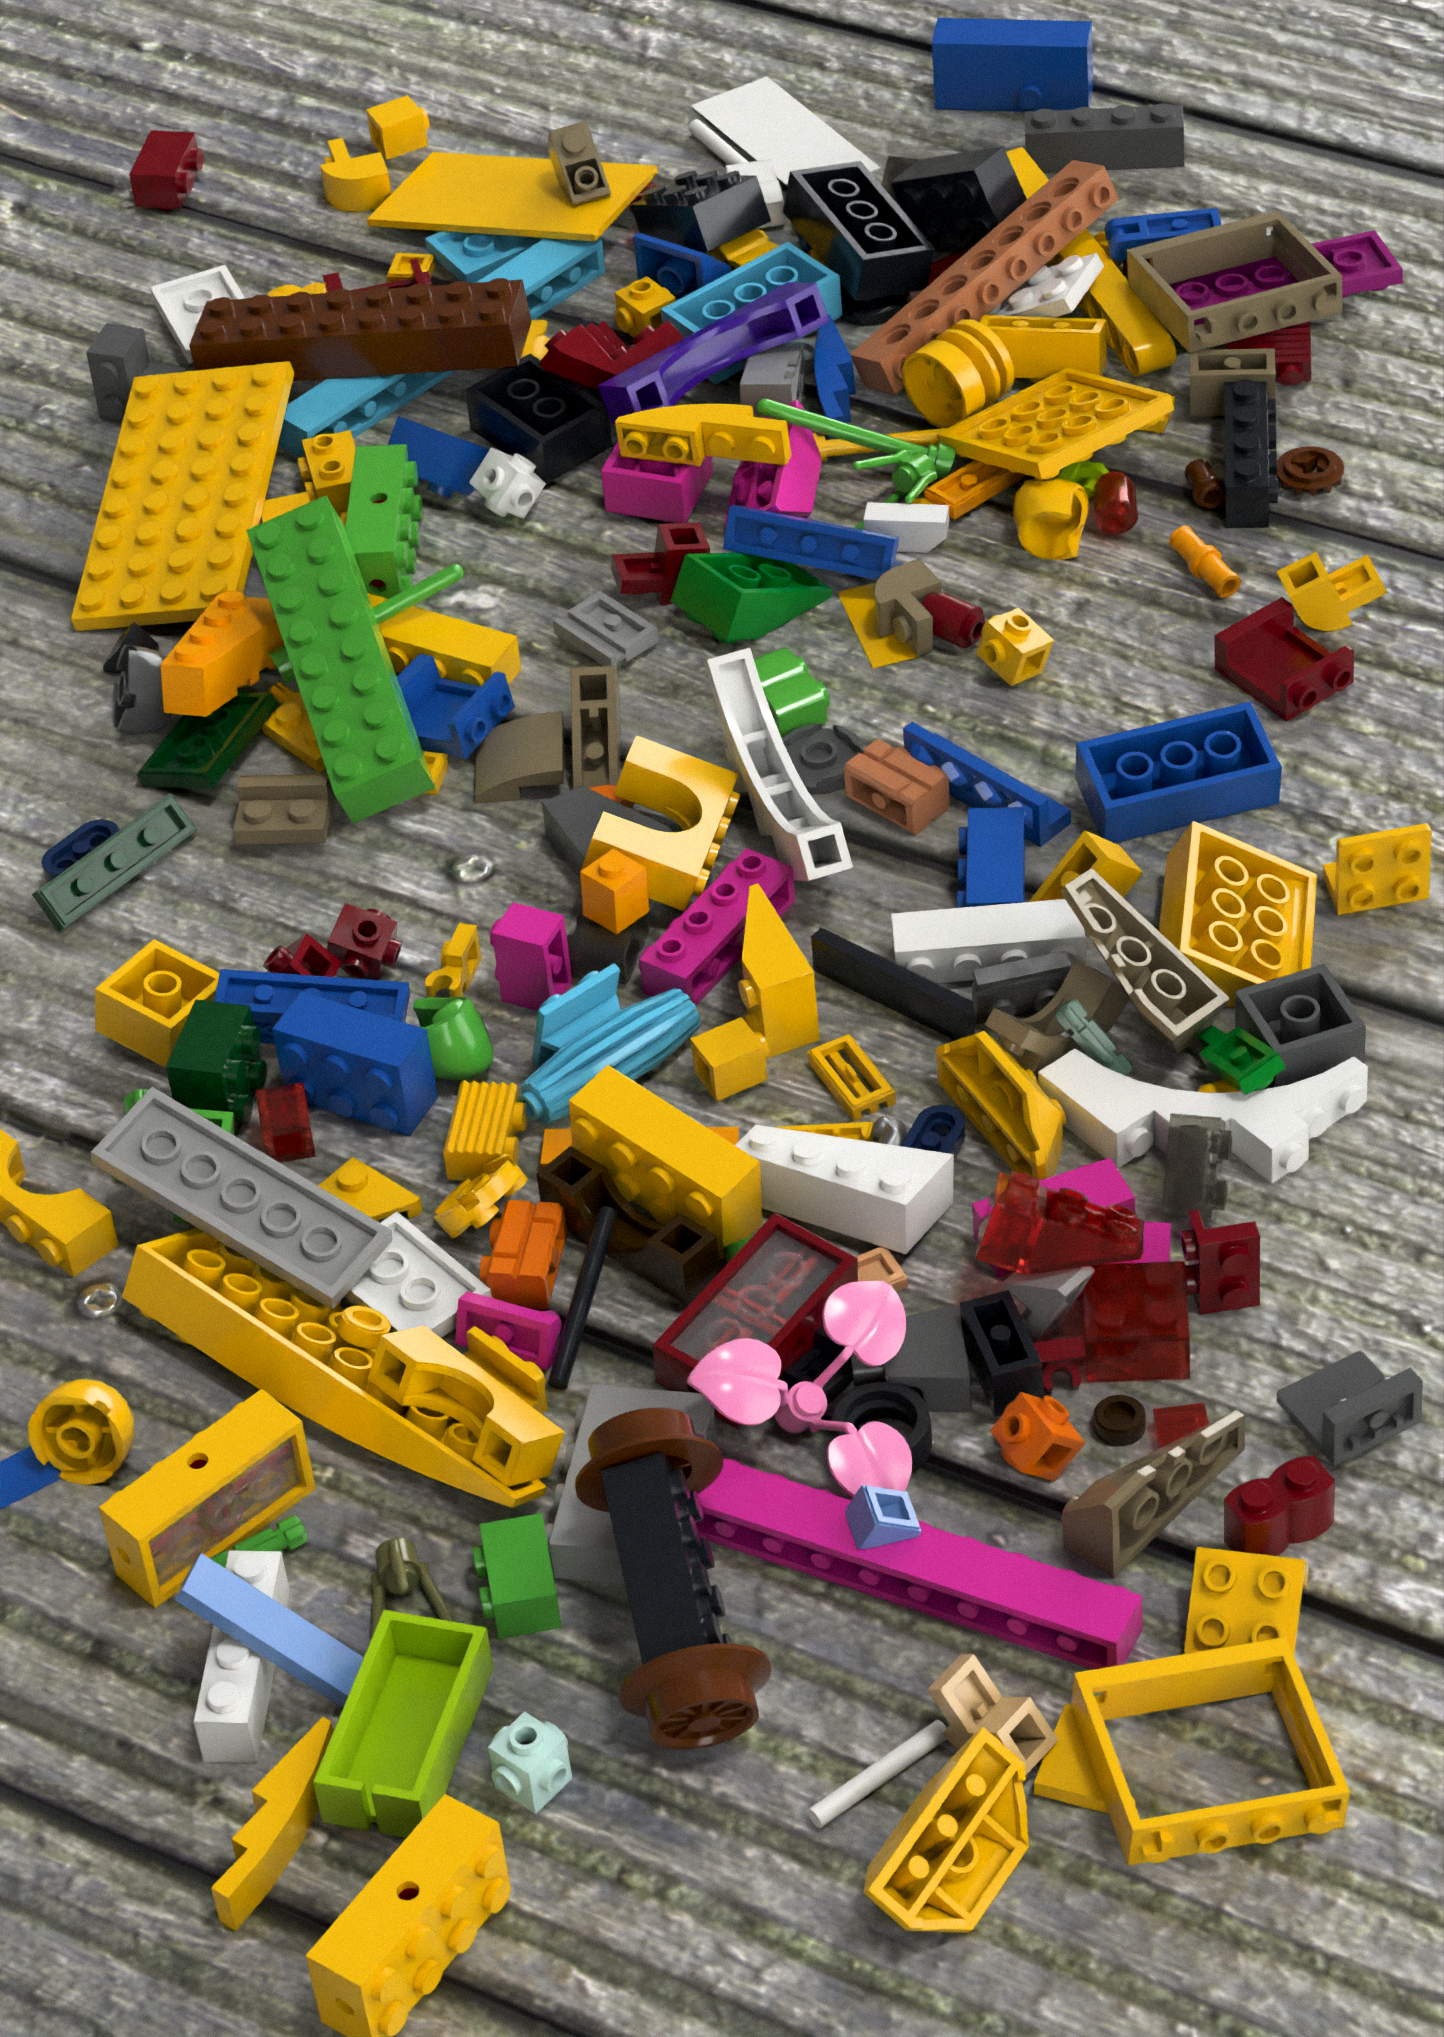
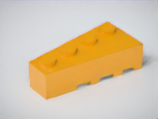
[160,591,284,717]

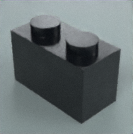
[960,1290,1044,1417]

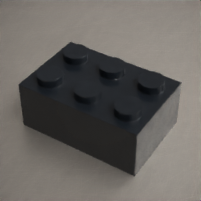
[890,146,1027,252]
[630,170,771,252]
[465,354,612,483]

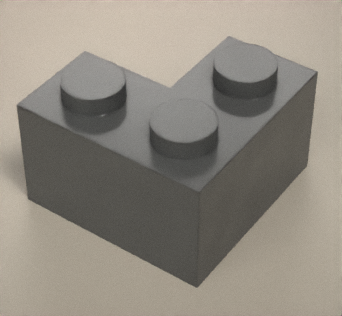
[86,323,188,422]

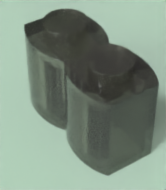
[567,904,651,984]

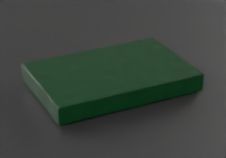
[136,692,278,789]

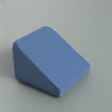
[845,1485,922,1549]

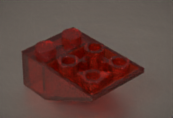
[975,1172,1144,1275]

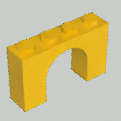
[581,735,741,912]

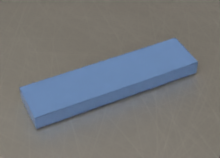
[174,1553,364,1708]

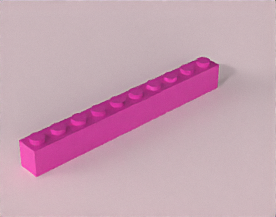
[696,1458,1143,1670]

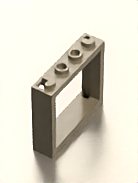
[1127,210,1343,353]

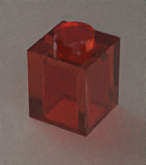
[256,1082,316,1163]

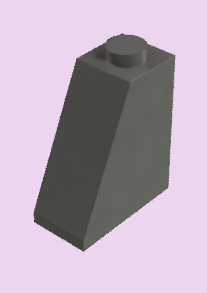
[542,786,672,881]

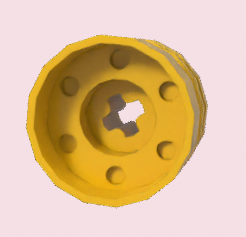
[902,319,1014,429]

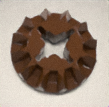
[1275,446,1344,497]

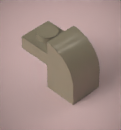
[874,558,941,657]

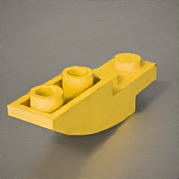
[615,404,792,466]

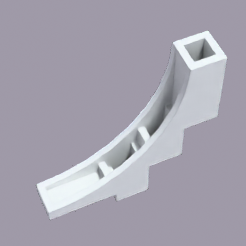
[703,648,853,881]
[1038,1049,1368,1183]

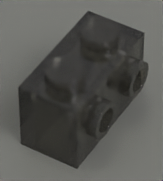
[1161,1113,1233,1222]

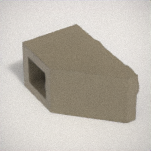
[547,121,611,206]

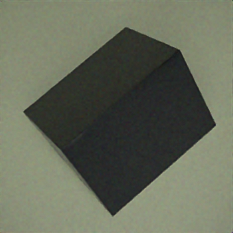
[103,622,159,674]

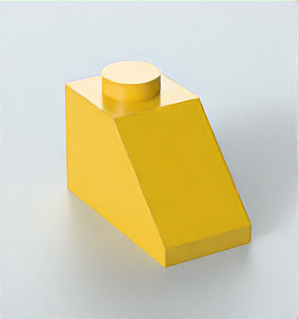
[1029,830,1143,902]

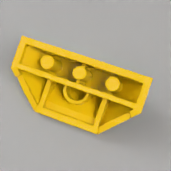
[936,1031,1066,1186]
[863,1727,1029,1933]

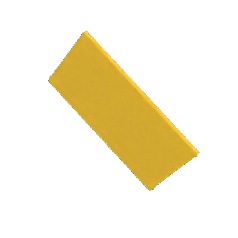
[367,152,658,242]

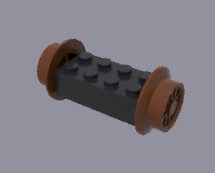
[575,1407,772,1749]

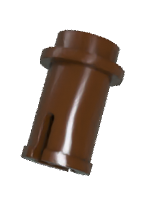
[1184,459,1225,509]

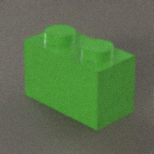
[472,1513,562,1639]

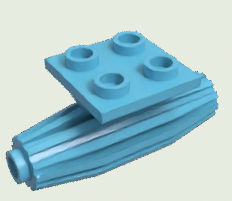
[519,963,701,1124]

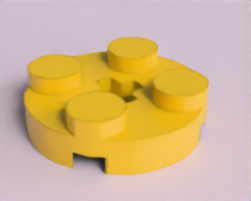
[434,1154,528,1239]

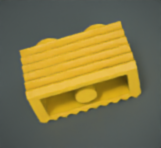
[443,1080,528,1181]

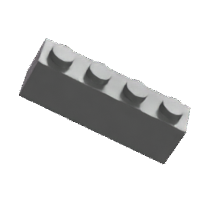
[1025,103,1184,173]

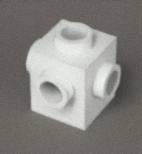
[469,447,546,519]

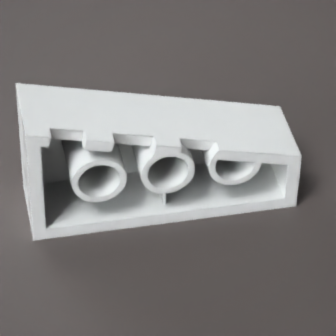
[735,1125,954,1254]

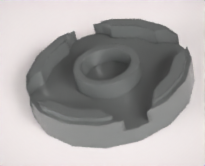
[782,724,864,794]

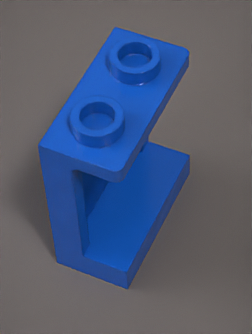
[397,654,515,759]

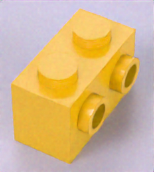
[297,430,356,518]

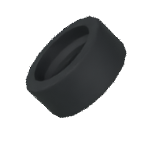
[832,1381,932,1474]

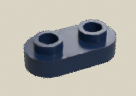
[41,819,119,882]
[901,1105,966,1159]

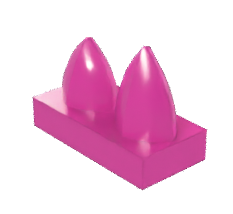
[455,1291,562,1370]

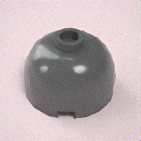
[112,645,172,734]

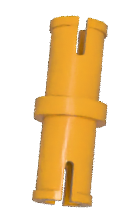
[1169,525,1241,598]

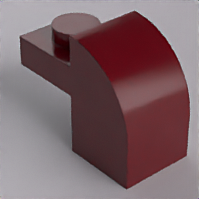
[611,522,710,606]

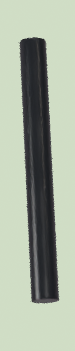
[548,1206,618,1390]

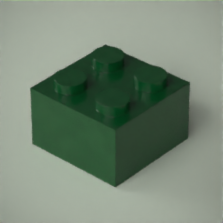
[166,1000,267,1137]

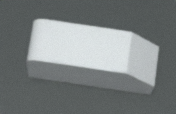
[863,502,949,553]

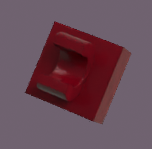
[1033,1336,1086,1394]

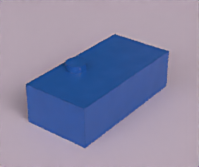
[932,18,1094,112]
[1075,701,1282,843]

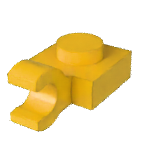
[425,923,482,998]

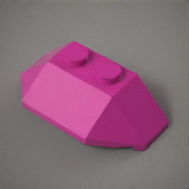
[724,399,822,527]

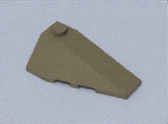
[1061,868,1230,1053]
[1061,1410,1245,1578]

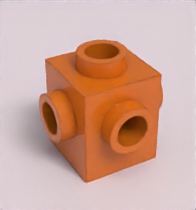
[990,1392,1085,1482]

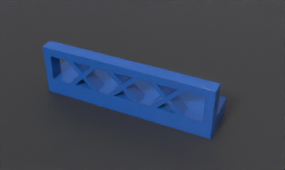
[723,505,903,580]
[903,722,1071,847]
[214,969,410,1044]

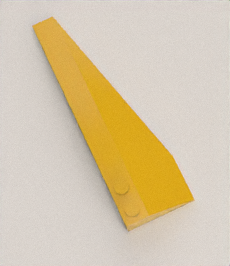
[122,1228,547,1508]

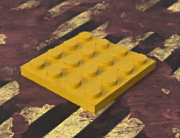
[937,367,1174,480]

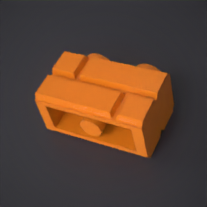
[479,1199,568,1310]

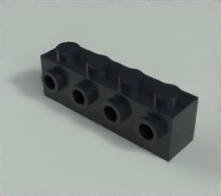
[1224,380,1278,528]

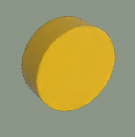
[337,1306,391,1349]

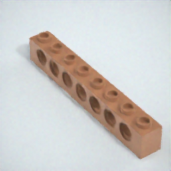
[850,160,1119,395]

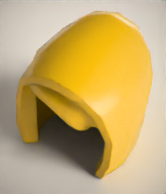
[1013,478,1088,560]

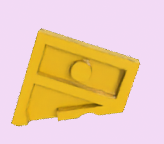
[318,1157,423,1223]

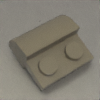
[233,774,338,845]

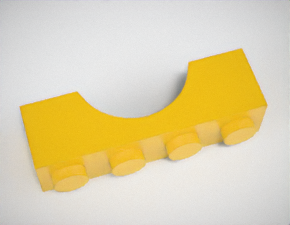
[0,1129,119,1278]
[367,1326,565,1487]

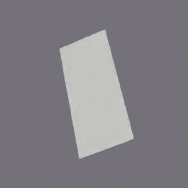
[691,77,881,185]

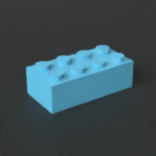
[661,242,842,385]

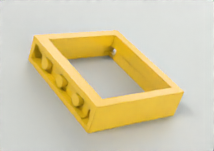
[1070,1637,1350,1866]

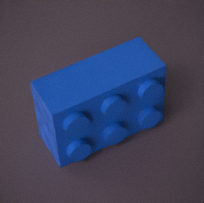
[272,992,438,1136]

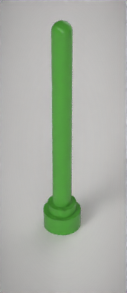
[756,399,956,479]
[269,564,464,684]

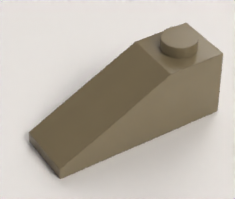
[570,665,621,789]

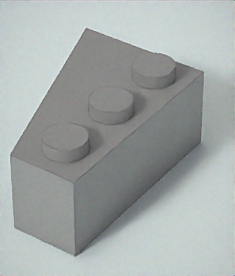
[740,342,805,418]

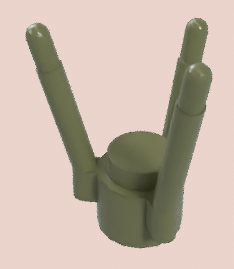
[370,1538,455,1639]

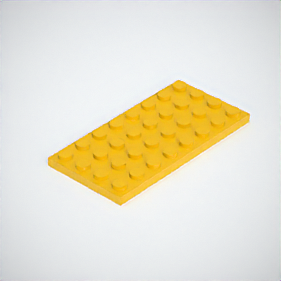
[71,361,295,631]

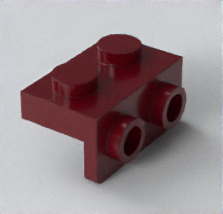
[1180,1209,1260,1315]

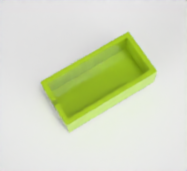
[313,1610,494,1838]

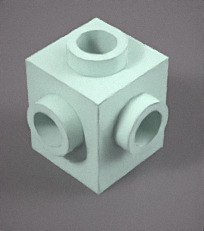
[488,1712,572,1814]

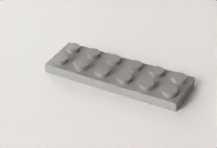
[91,1087,392,1310]

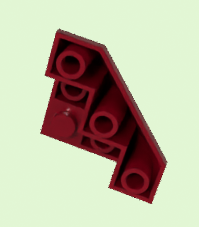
[538,320,684,391]

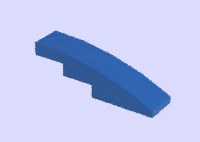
[814,315,856,440]

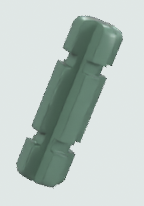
[1055,999,1132,1076]

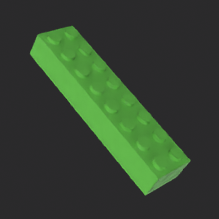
[246,495,435,823]

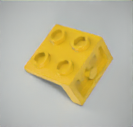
[1323,823,1432,915]
[1184,1547,1309,1666]

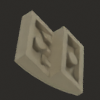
[475,711,564,803]

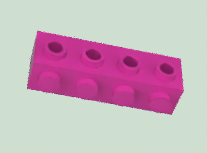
[639,848,795,1006]

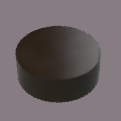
[1093,1395,1146,1446]

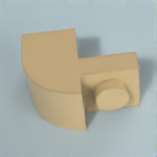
[927,1654,1058,1776]

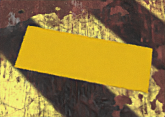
[837,582,919,669]

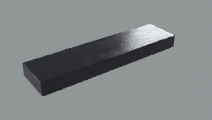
[811,928,975,1041]

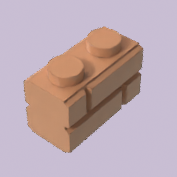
[844,738,950,835]

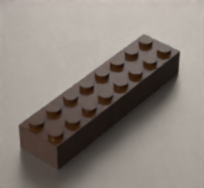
[189,278,532,381]

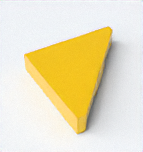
[1034,1704,1136,1814]

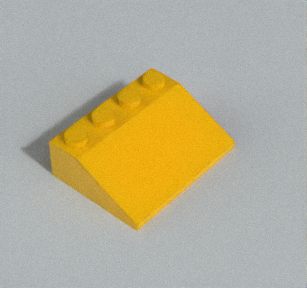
[1159,821,1317,1007]

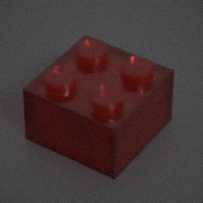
[1083,1261,1190,1383]

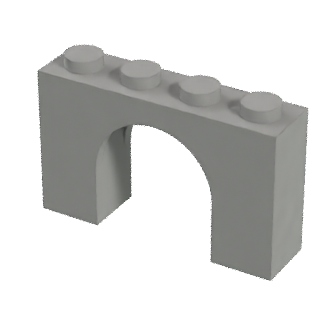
[545,1384,717,1585]

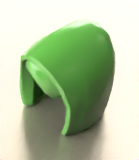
[413,996,493,1080]

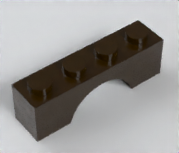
[536,1146,721,1306]

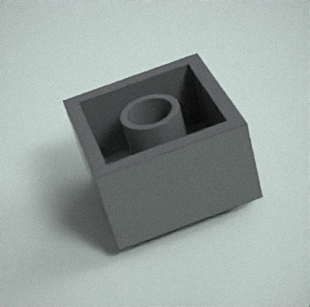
[1235,964,1366,1088]

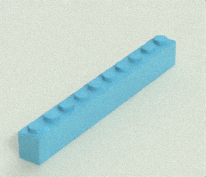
[279,238,606,458]

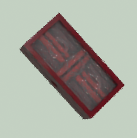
[653,1213,858,1430]

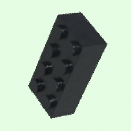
[783,161,935,301]

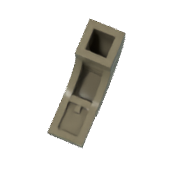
[984,960,1129,1075]

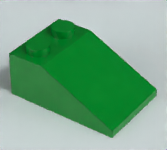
[670,552,833,644]

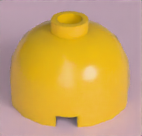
[28,1379,135,1485]

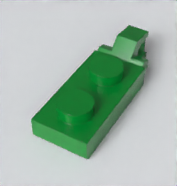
[1196,1025,1286,1095]

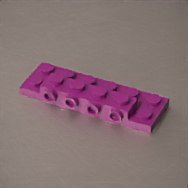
[1157,230,1403,332]

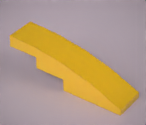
[211,1717,334,1931]

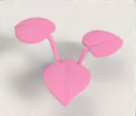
[687,1281,912,1498]

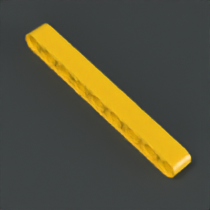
[1006,147,1176,377]

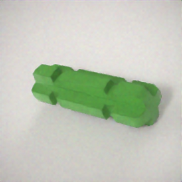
[210,1515,308,1568]

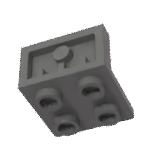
[1276,1351,1423,1466]

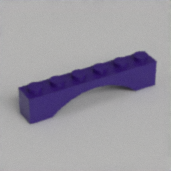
[598,282,829,424]

